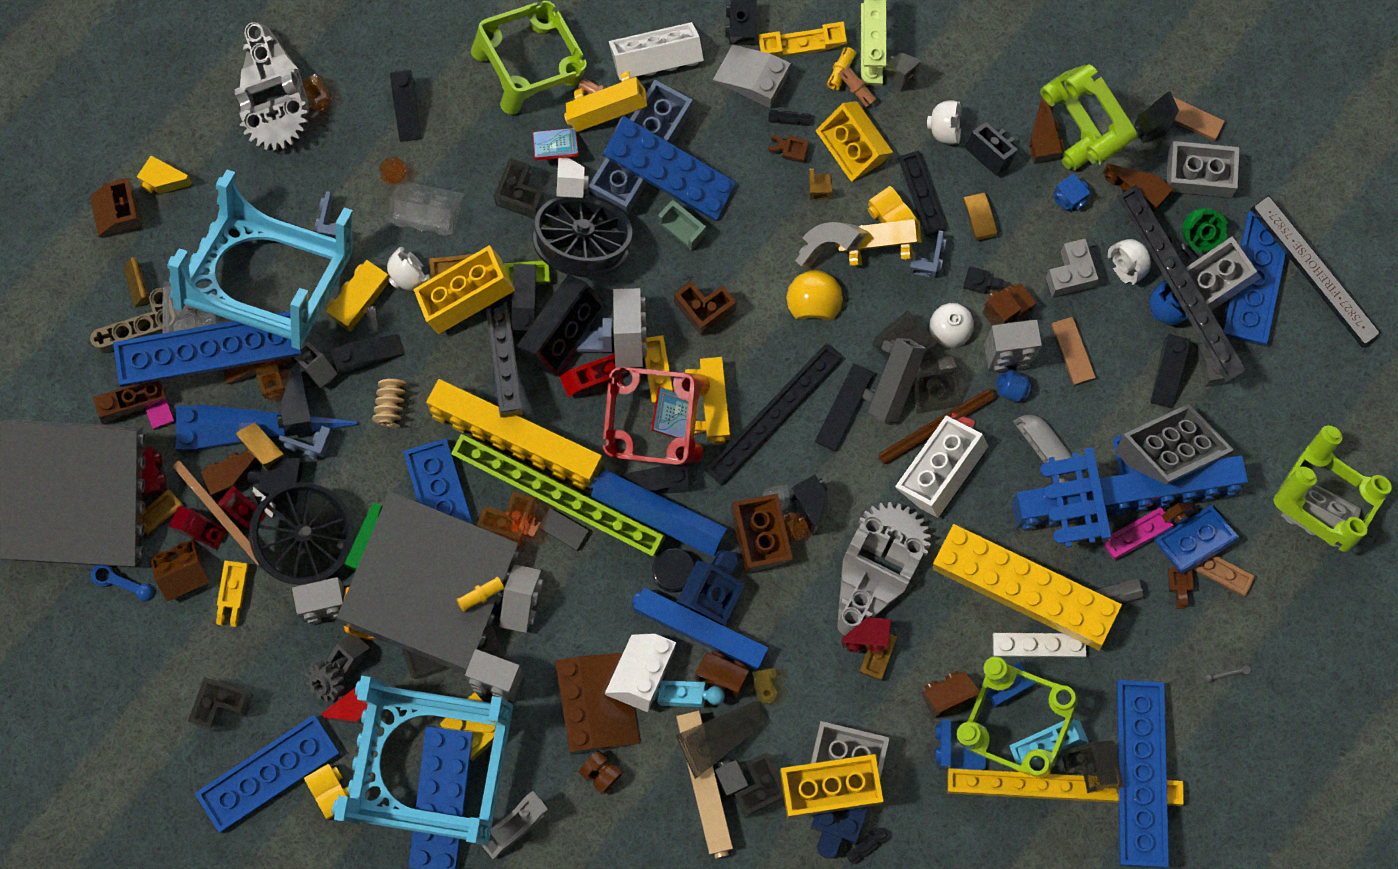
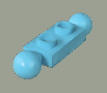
[653,681,725,707]

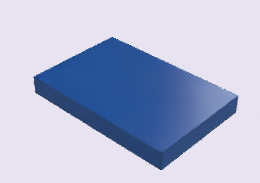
[1155,505,1239,575]

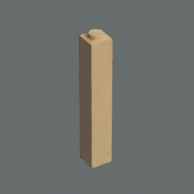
[676,711,733,859]

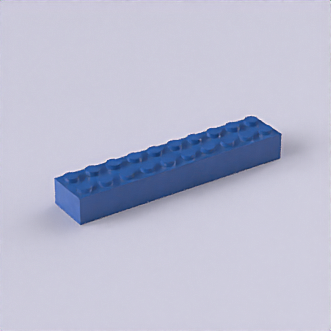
[1012,455,1248,531]

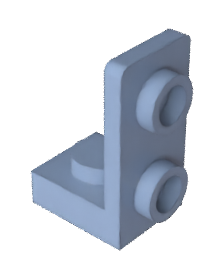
[315,191,336,239]
[908,231,946,278]
[575,318,613,352]
[278,426,333,460]

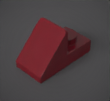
[218,486,266,530]

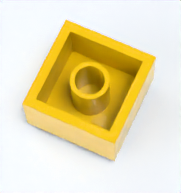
[440,692,496,761]

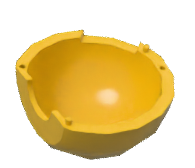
[786,270,843,321]

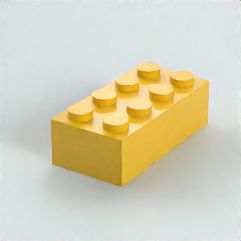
[414,245,515,335]
[780,754,883,819]

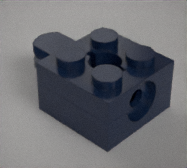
[677,550,745,625]
[810,806,869,859]

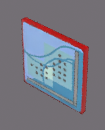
[532,128,578,160]
[651,387,688,438]

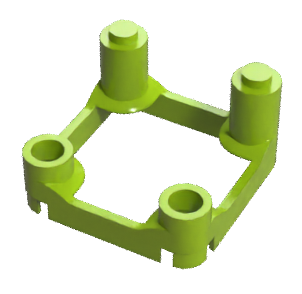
[471,1,587,115]
[1040,64,1137,171]
[1273,425,1392,552]
[957,657,1078,779]

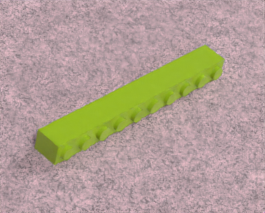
[451,434,666,556]

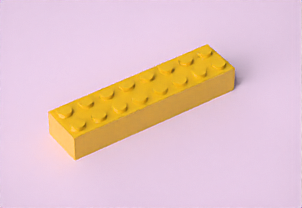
[426,379,603,490]
[933,524,1122,651]

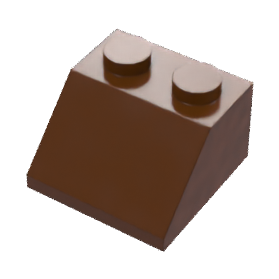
[695,651,749,699]
[921,671,980,719]

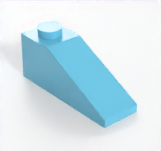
[1010,719,1089,766]

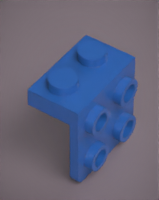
[935,719,986,770]

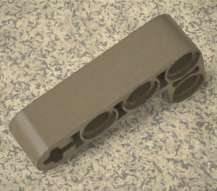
[90,288,179,353]

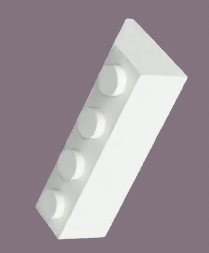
[609,22,704,80]
[895,416,988,518]

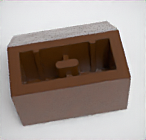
[90,178,142,238]
[150,539,210,602]

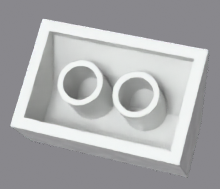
[605,634,676,712]

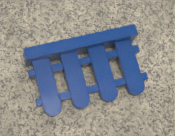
[1040,447,1111,548]

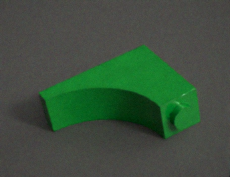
[344,502,382,571]

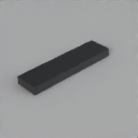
[898,150,947,237]
[815,363,874,452]

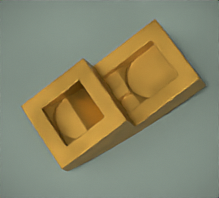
[963,192,997,240]

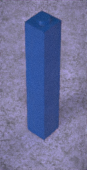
[590,469,727,557]
[632,588,768,672]

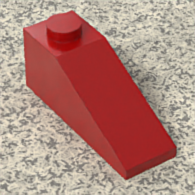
[560,354,633,397]

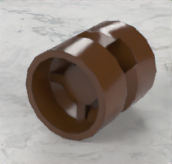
[578,750,623,795]

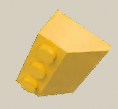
[815,101,893,182]

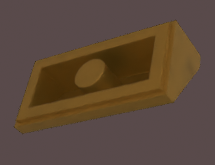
[124,257,150,307]
[235,422,284,470]

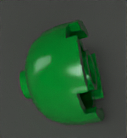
[1182,208,1228,253]

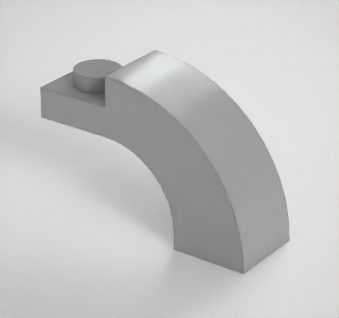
[795,222,869,267]
[482,791,548,859]

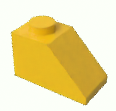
[137,156,192,194]

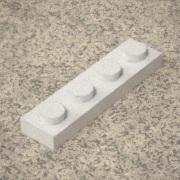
[993,633,1086,658]

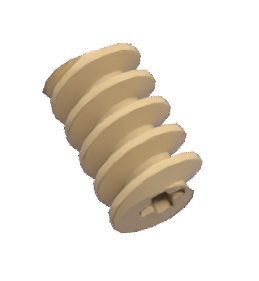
[372,379,407,428]

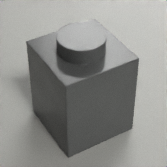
[715,759,748,797]

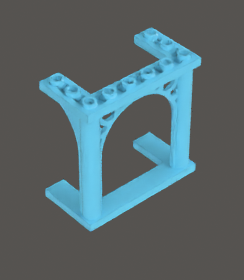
[168,170,353,350]
[332,676,513,846]

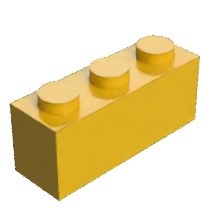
[326,260,389,332]

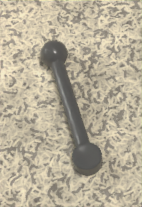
[1204,665,1251,683]

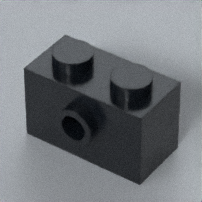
[725,0,757,46]

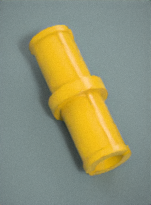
[827,47,856,90]
[456,577,504,612]

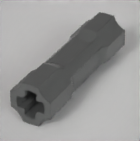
[1094,579,1143,603]

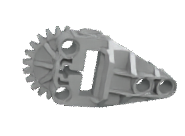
[234,22,309,150]
[837,502,931,635]

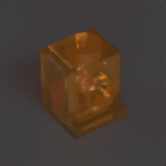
[302,74,333,110]
[255,363,285,401]

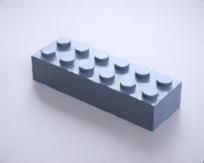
[588,80,693,215]

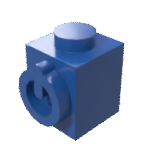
[1053,173,1090,212]

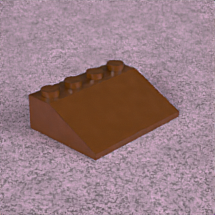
[555,653,640,755]

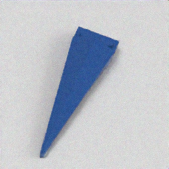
[175,404,358,451]

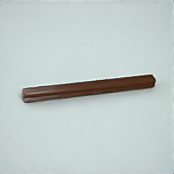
[878,388,996,464]

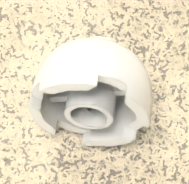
[927,100,962,144]
[1108,239,1151,285]
[387,247,431,291]
[929,303,974,348]

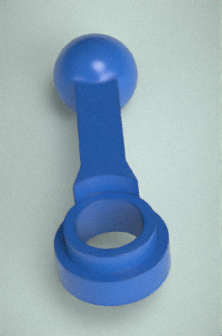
[91,564,155,602]

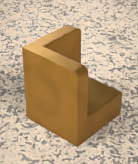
[808,168,832,200]

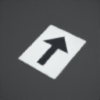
[250,487,276,518]

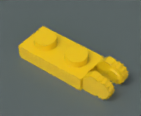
[216,561,249,627]

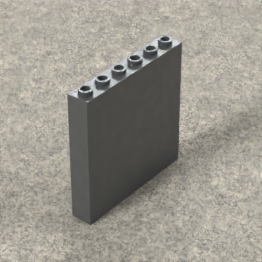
[0,419,146,566]
[335,491,519,673]

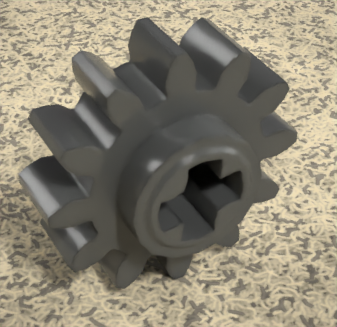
[305,660,345,702]

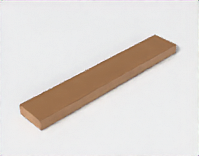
[173,461,262,569]

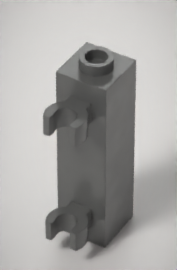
[862,338,927,424]

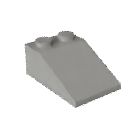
[713,45,791,108]

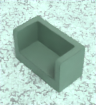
[658,200,706,251]

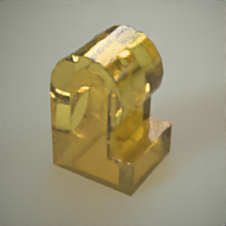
[752,668,777,705]

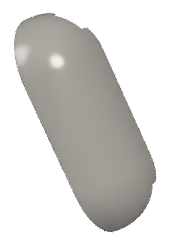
[1013,415,1077,483]

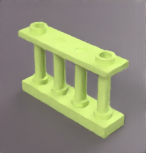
[861,0,886,86]

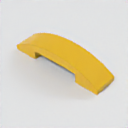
[758,22,847,57]

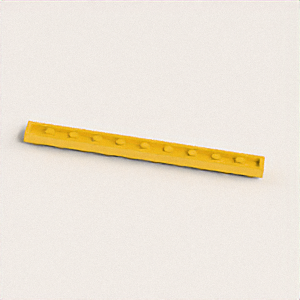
[947,768,1183,806]

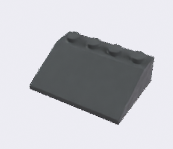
[1115,404,1234,485]

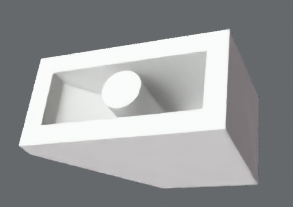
[556,157,588,198]

